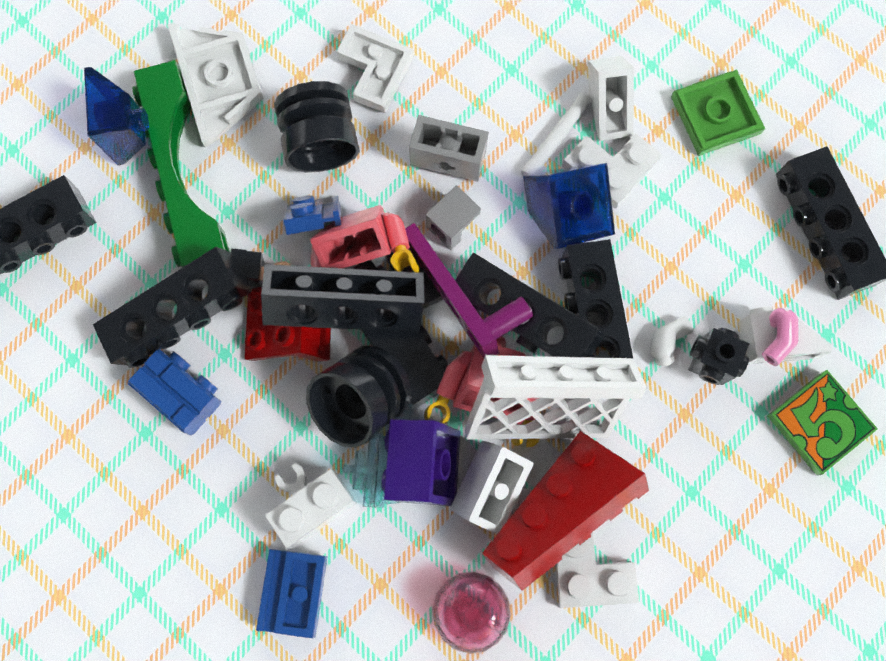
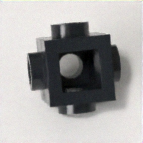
[688,328,750,385]

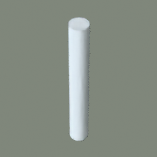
[521,93,592,180]

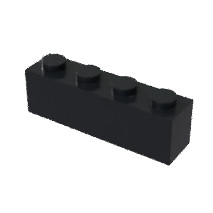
[351,260,449,411]

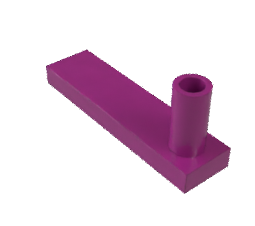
[405,223,533,358]

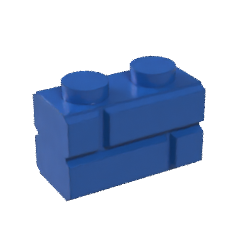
[127,349,222,436]

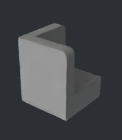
[425,185,481,250]

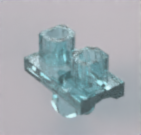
[342,435,402,508]

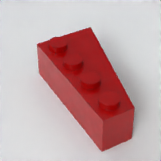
[482,431,649,591]

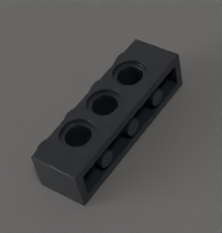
[775,146,886,300]
[0,175,97,274]
[558,239,633,358]
[93,247,253,368]
[455,252,605,358]
[261,264,424,332]

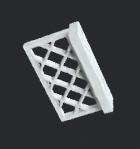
[464,355,647,439]

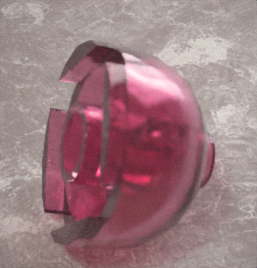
[432,571,511,654]

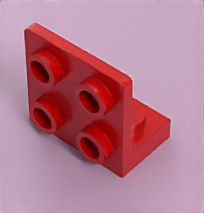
[244,287,331,362]

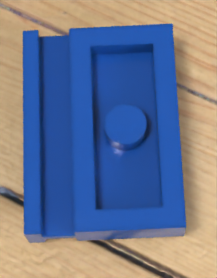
[283,195,341,235]
[256,549,328,639]

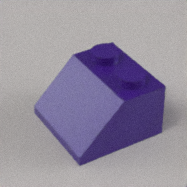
[381,419,461,506]

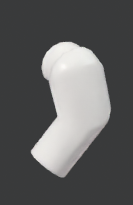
[650,316,693,366]

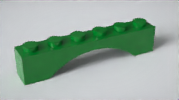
[132,60,230,267]

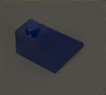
[84,67,149,165]
[523,163,615,249]

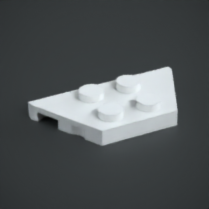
[167,23,264,147]

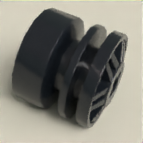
[274,81,360,173]
[306,345,412,448]

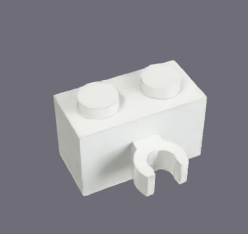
[449,440,534,534]
[265,463,357,549]

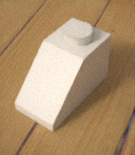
[588,56,634,141]
[738,306,832,365]

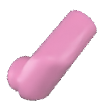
[762,308,798,366]

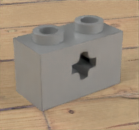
[409,115,489,182]

